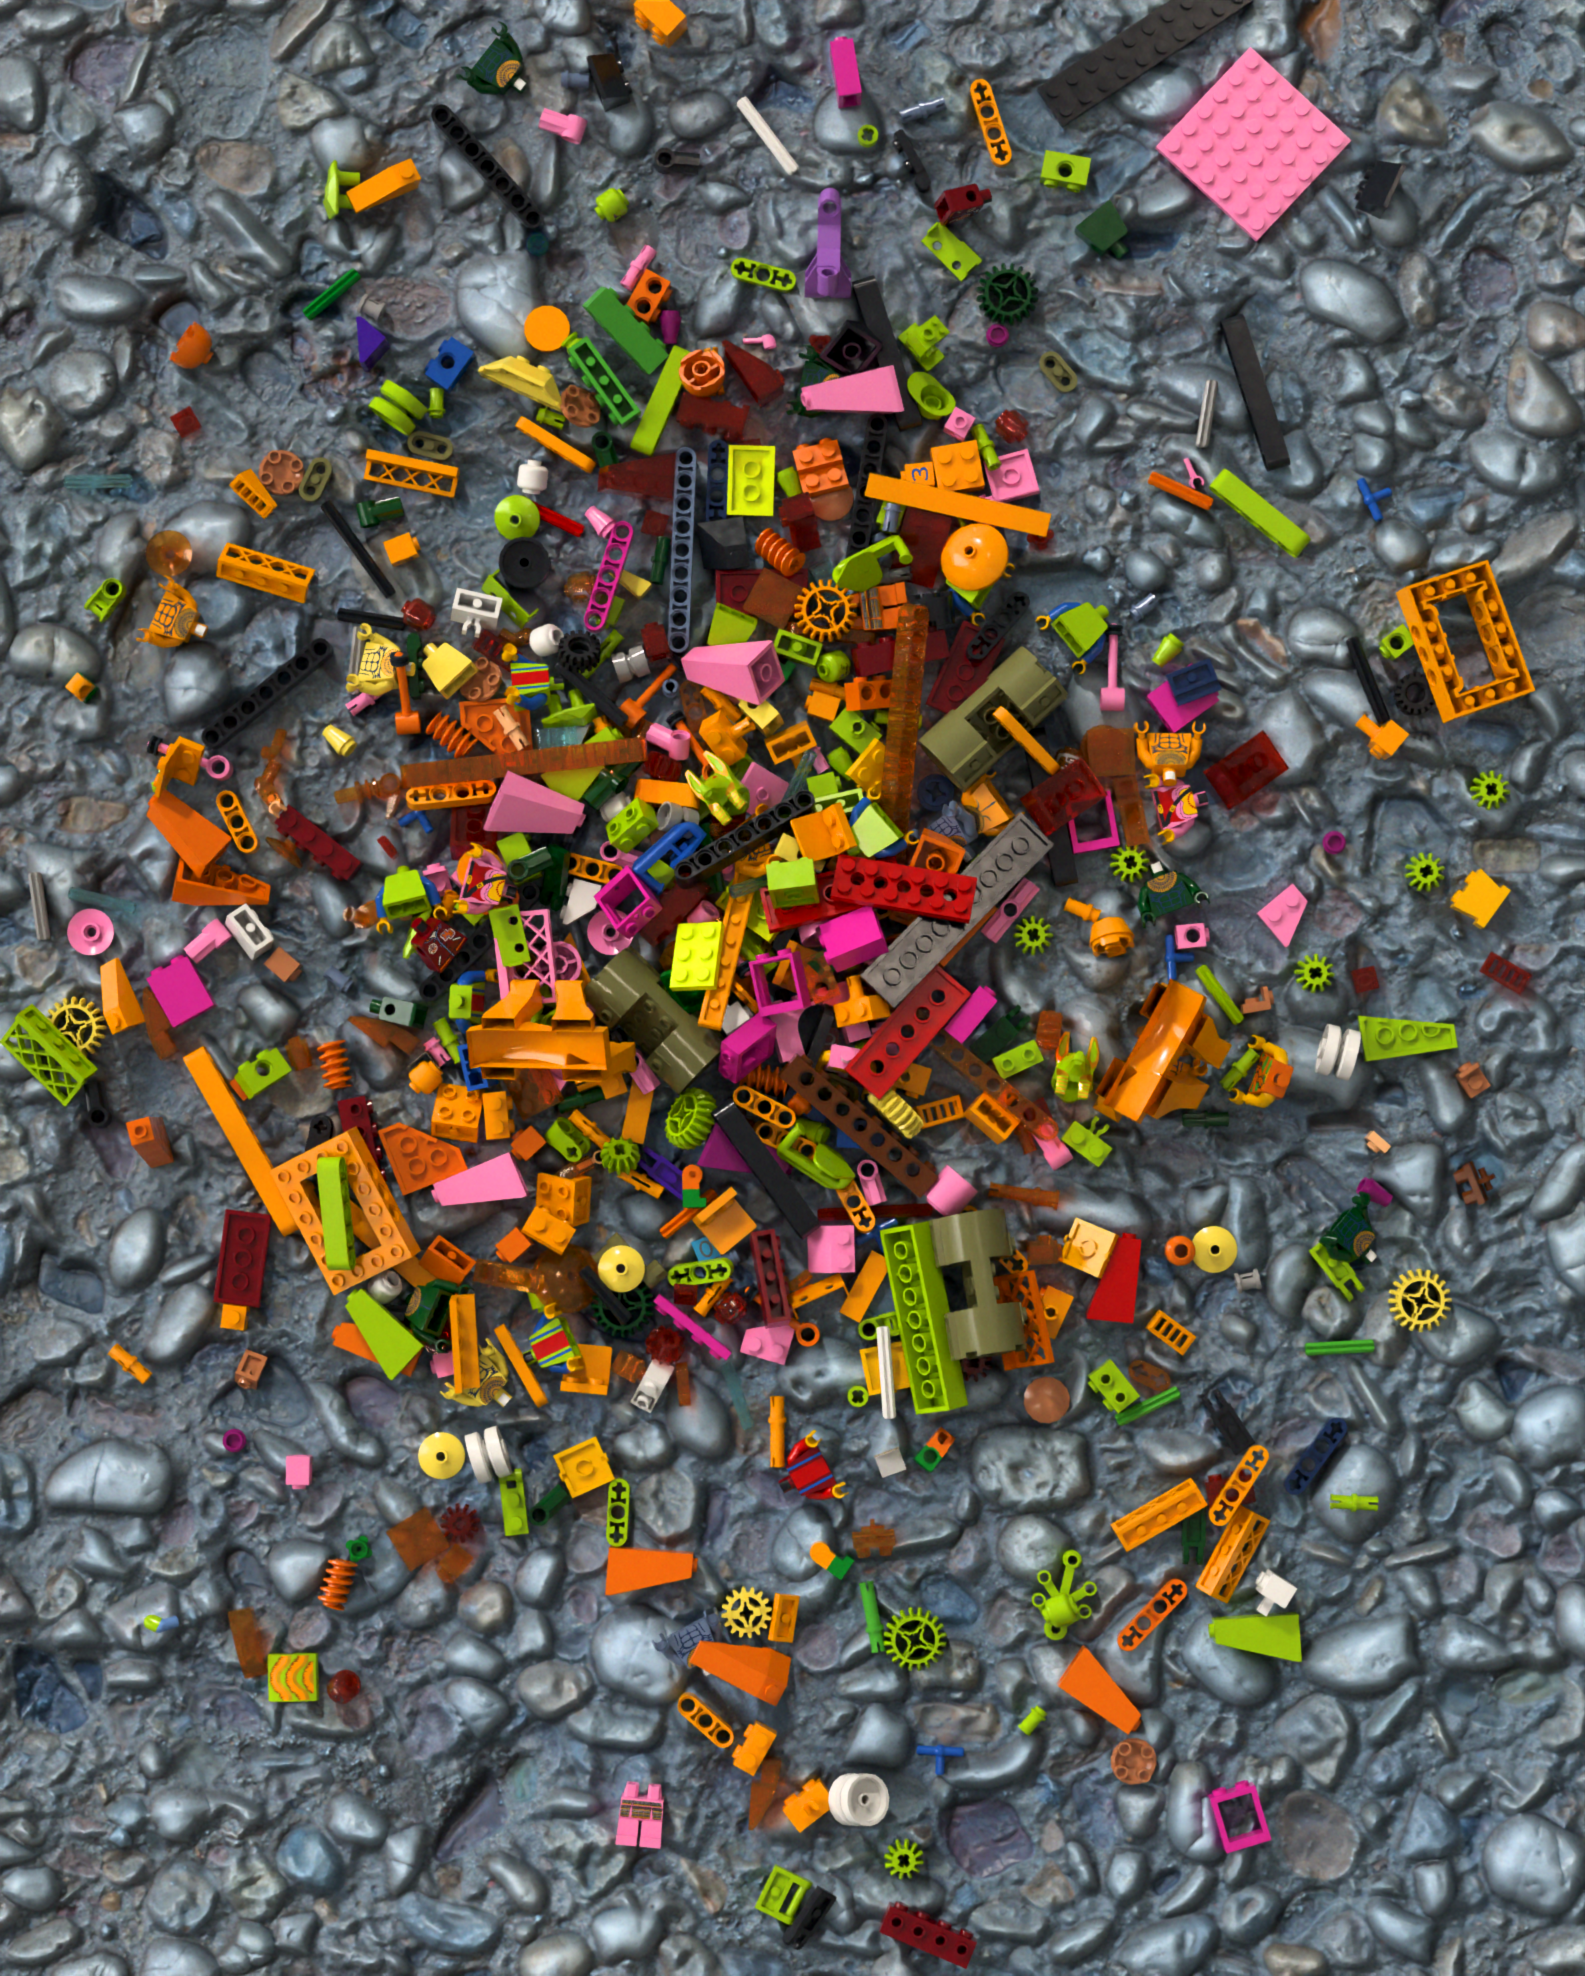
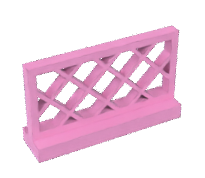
[494,909,557,1004]

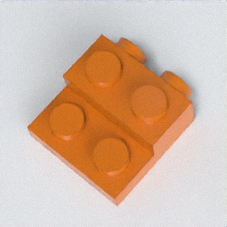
[792,438,849,499]

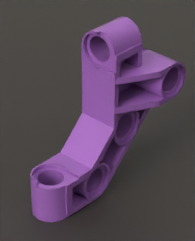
[805,188,851,299]

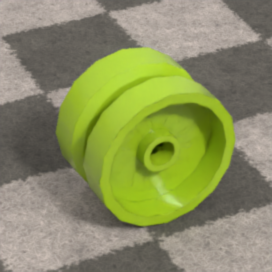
[368,380,428,436]

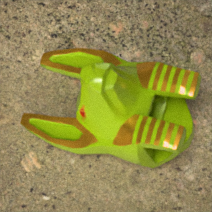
[685,751,750,826]
[1051,1031,1099,1104]

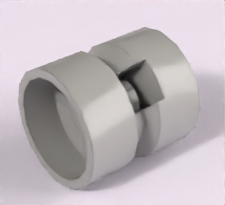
[611,645,651,684]
[656,801,700,839]

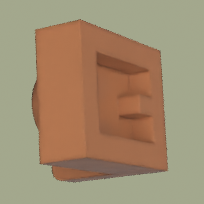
[1240,986,1274,1014]
[1455,1061,1491,1099]
[235,1349,268,1390]

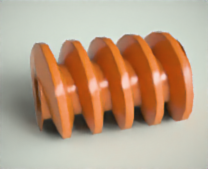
[755,528,806,576]
[426,711,478,759]
[317,1040,353,1090]
[739,1064,787,1097]
[317,1558,358,1611]

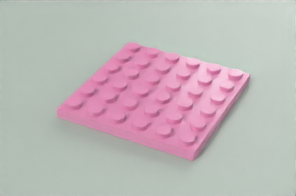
[1155,47,1351,242]

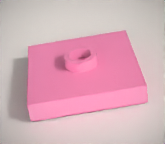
[983,448,1040,503]
[741,762,791,815]

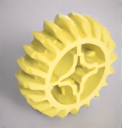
[47,997,107,1058]
[867,1088,924,1139]
[1388,1269,1452,1332]

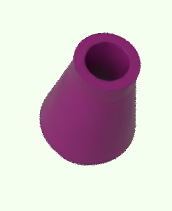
[659,310,682,344]
[1356,1177,1393,1207]

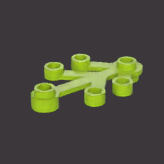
[1031,1549,1097,1640]

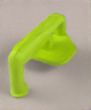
[832,535,913,592]
[777,1123,855,1190]

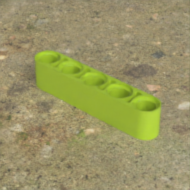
[630,345,690,457]
[1209,469,1311,558]
[317,1157,356,1271]

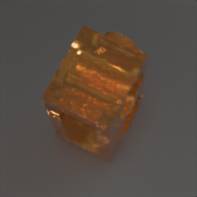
[801,951,842,1006]

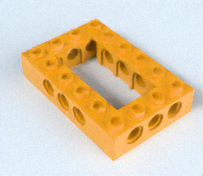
[1396,560,1535,724]
[269,1126,421,1295]

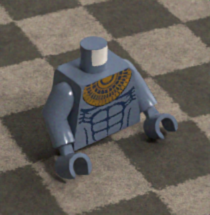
[907,801,978,863]
[651,1607,723,1676]

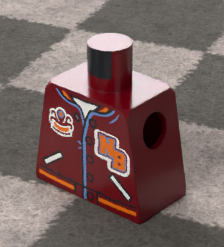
[934,184,992,226]
[411,917,468,973]

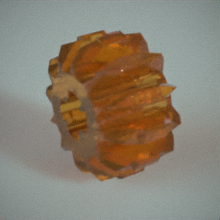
[1036,1010,1063,1050]

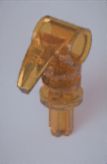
[334,773,403,820]

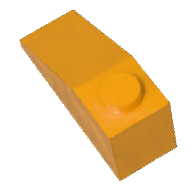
[346,158,421,214]
[100,957,146,1035]

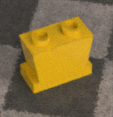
[1450,869,1511,929]

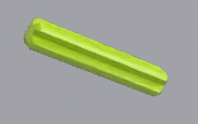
[1195,964,1244,1025]

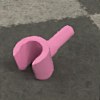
[743,334,776,350]
[1184,458,1204,489]

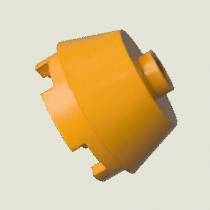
[1089,917,1135,958]

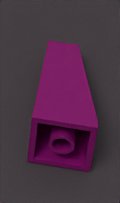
[697,1123,794,1175]

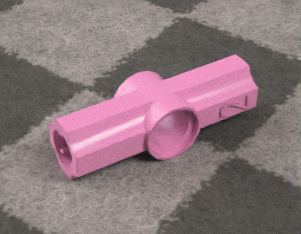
[980,877,1040,944]

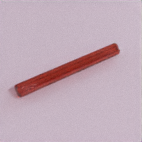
[817,1203,933,1221]

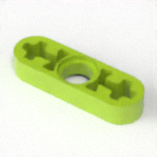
[731,258,796,293]
[667,1257,734,1287]
[606,1478,630,1547]

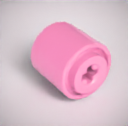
[924,1164,978,1217]

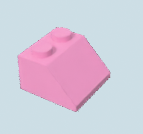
[807,1225,855,1273]

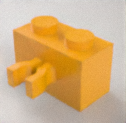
[782,1778,830,1833]

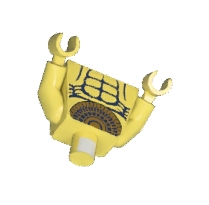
[346,623,416,696]
[440,1338,512,1407]

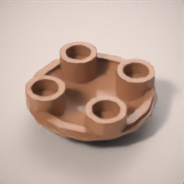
[560,385,601,428]
[258,450,305,496]
[808,485,854,521]
[459,657,502,702]
[1023,1377,1070,1423]
[1111,1738,1157,1785]

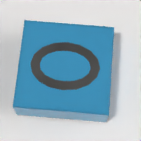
[691,1237,721,1261]

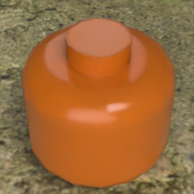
[787,1092,813,1116]

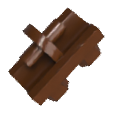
[1453,1161,1496,1205]

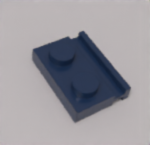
[1165,658,1222,707]

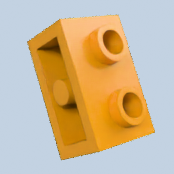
[482,1091,515,1140]
[732,1719,777,1776]

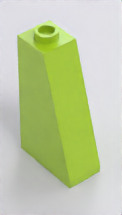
[540,726,625,803]
[345,1288,425,1381]
[1208,1612,1302,1662]

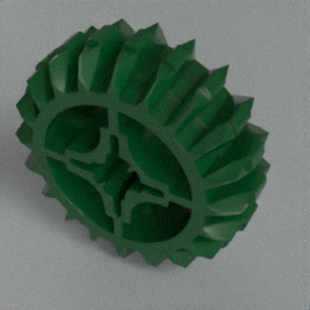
[976,263,1039,326]
[591,1281,654,1337]

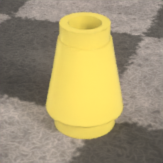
[322,724,357,757]

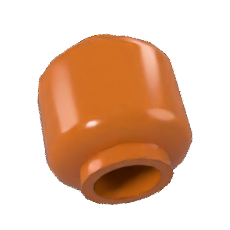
[1164,1236,1196,1266]

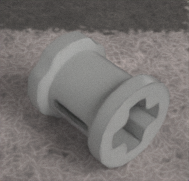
[357,294,387,322]
[1234,1269,1262,1294]

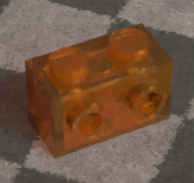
[1026,1235,1062,1265]

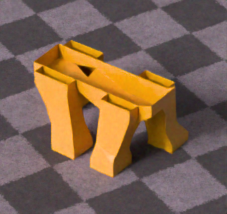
[1092,978,1232,1124]
[466,979,637,1082]

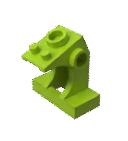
[897,315,950,373]

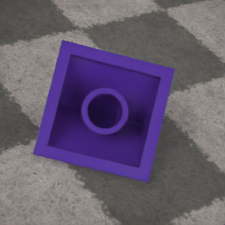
[356,316,390,372]

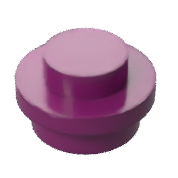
[986,324,1009,347]
[1322,831,1346,854]
[223,1429,246,1452]

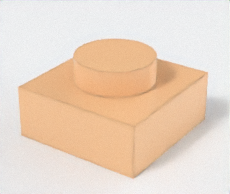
[1364,1131,1391,1154]

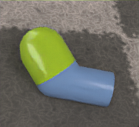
[144,1615,179,1633]

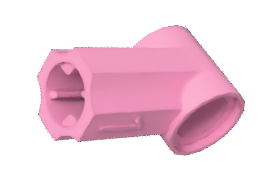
[538,108,588,144]
[646,723,691,760]
[600,841,644,868]
[184,918,233,964]
[629,1048,661,1095]
[1031,1121,1074,1171]
[857,1159,887,1206]

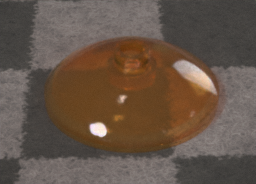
[532,1243,600,1313]

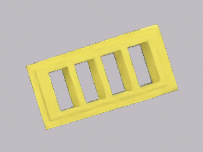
[607,570,652,600]

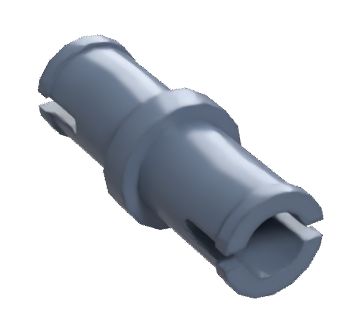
[899,95,947,124]

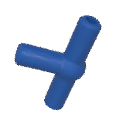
[1357,478,1392,522]
[398,793,434,834]
[1164,935,1195,981]
[854,1217,898,1254]
[917,1744,964,1775]

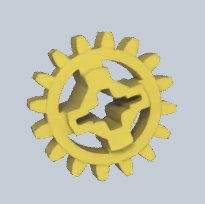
[721,1586,772,1638]

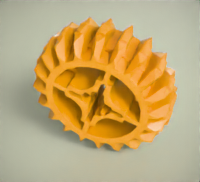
[794,579,857,642]

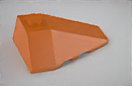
[889,828,966,926]
[171,856,271,906]
[689,1640,791,1706]

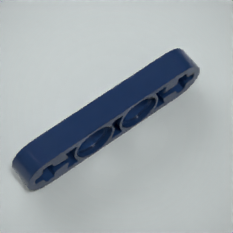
[706,440,729,521]
[1283,1417,1347,1495]

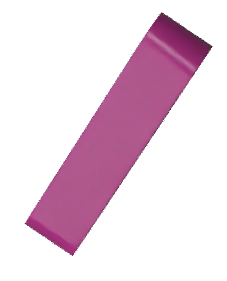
[584,521,634,634]

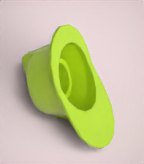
[907,372,956,421]

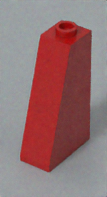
[1085,1233,1141,1324]

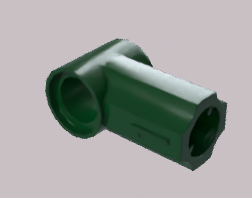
[592,431,623,479]
[356,496,405,528]
[507,846,554,883]
[529,1483,572,1526]

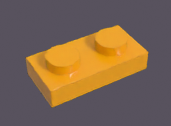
[768,1593,800,1643]

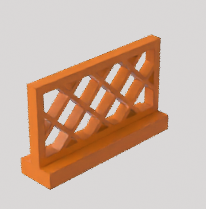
[993,1270,1055,1371]

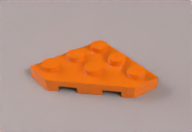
[459,698,535,768]
[378,1122,468,1196]

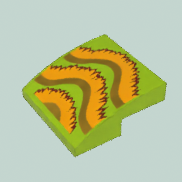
[268,1653,319,1702]

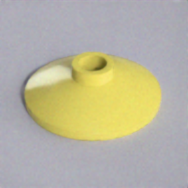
[1192,1226,1237,1273]
[598,1245,645,1292]
[418,1432,465,1479]

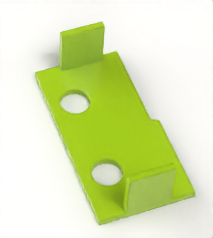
[921,222,983,282]
[481,569,539,630]
[488,904,531,967]

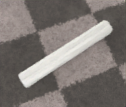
[737,96,799,175]
[876,1326,896,1419]

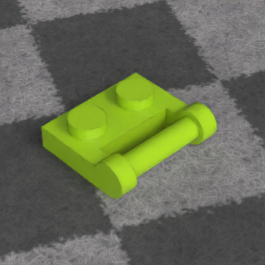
[740,929,780,975]
[754,1864,813,1926]

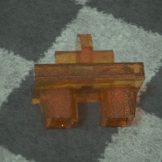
[852,1519,895,1558]

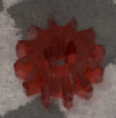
[642,751,683,782]
[645,1325,686,1366]
[960,1357,992,1382]
[440,1503,480,1543]

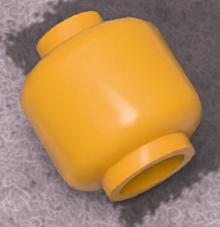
[409,1060,443,1095]

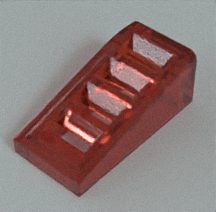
[471,628,523,673]
[1479,951,1532,996]

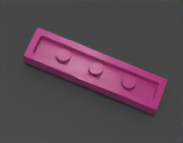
[653,1294,732,1361]

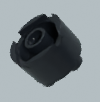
[906,591,956,628]

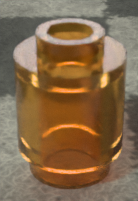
[284,1035,313,1071]

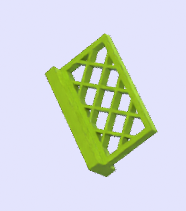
[0,1004,98,1107]

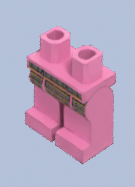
[615,1781,664,1849]

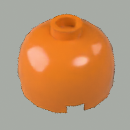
[169,321,213,369]
[679,350,725,397]

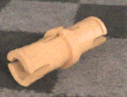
[493,705,531,752]

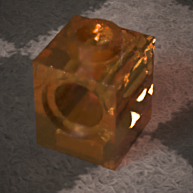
[610,1349,648,1383]

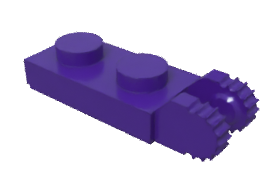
[637,1146,683,1201]

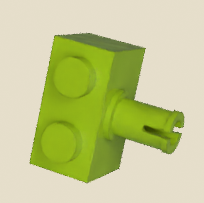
[829,707,882,755]

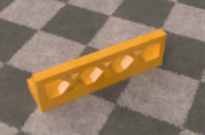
[363,449,460,498]
[216,542,315,604]
[449,1294,481,1394]
[1110,1478,1207,1552]
[1195,1505,1270,1603]

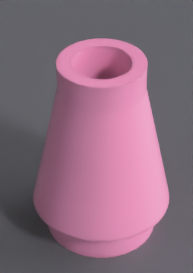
[585,506,616,539]

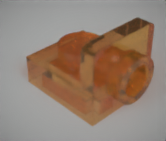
[434,1543,473,1584]

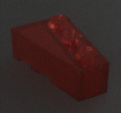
[676,391,751,443]
[597,453,676,502]
[778,492,821,553]
[638,873,712,948]

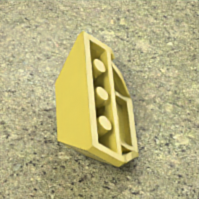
[478,356,563,414]

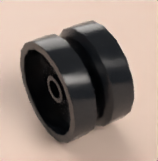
[498,537,551,590]

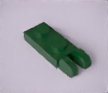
[406,632,425,700]
[540,843,571,911]
[969,1005,1031,1064]
[1181,1499,1207,1565]

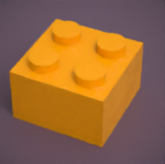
[633,0,687,49]
[930,440,985,493]

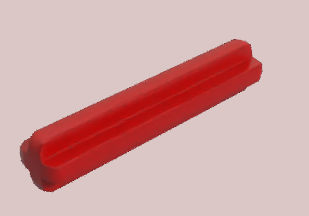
[533,501,585,537]

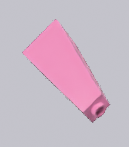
[801,365,904,415]
[681,640,785,705]
[483,771,586,834]
[431,1152,530,1206]

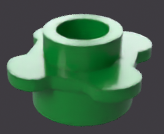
[346,1536,372,1562]

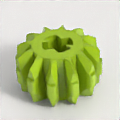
[1470,771,1510,810]
[1109,843,1149,883]
[1405,852,1445,892]
[1013,916,1053,956]
[1294,954,1334,993]
[600,1135,640,1176]
[884,1838,924,1880]

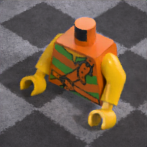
[1228,1034,1294,1108]

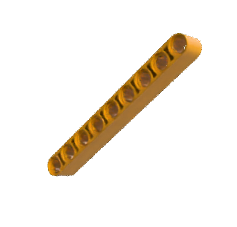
[183,1046,299,1237]

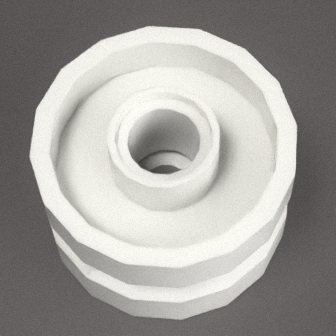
[1315,1024,1361,1081]
[465,1425,512,1484]
[828,1773,889,1826]

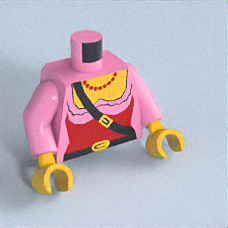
[1144,774,1208,845]
[452,842,517,915]

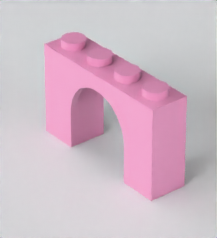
[767,981,872,1064]

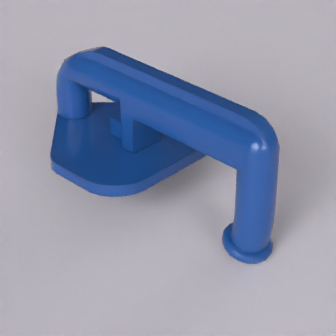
[632,822,707,896]

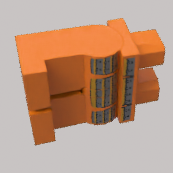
[846,582,910,633]

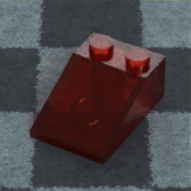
[722,339,785,409]
[891,506,952,589]
[1203,730,1289,810]
[1020,757,1108,837]
[450,787,500,860]

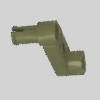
[592,1232,668,1290]

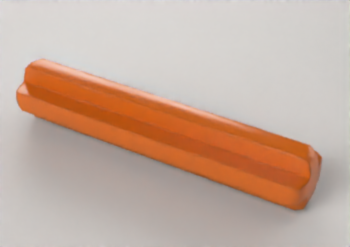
[1148,471,1214,510]
[659,1188,719,1239]

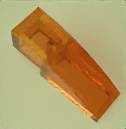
[1111,775,1150,847]
[143,987,179,1061]
[347,1016,422,1055]
[473,1258,542,1294]
[227,1605,268,1679]
[748,1756,781,1830]

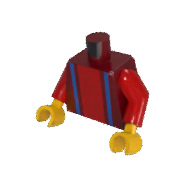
[778,1430,849,1500]

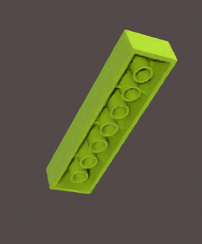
[879,1221,968,1414]

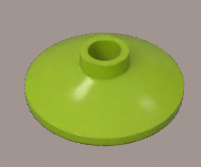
[494,495,540,540]

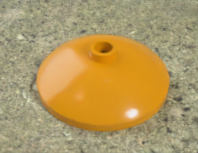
[941,523,1009,591]

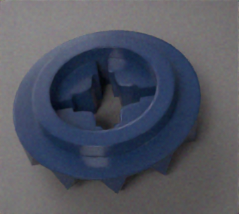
[917,774,954,811]

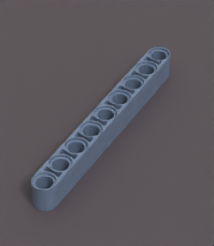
[668,447,697,655]

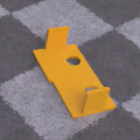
[787,1273,850,1320]

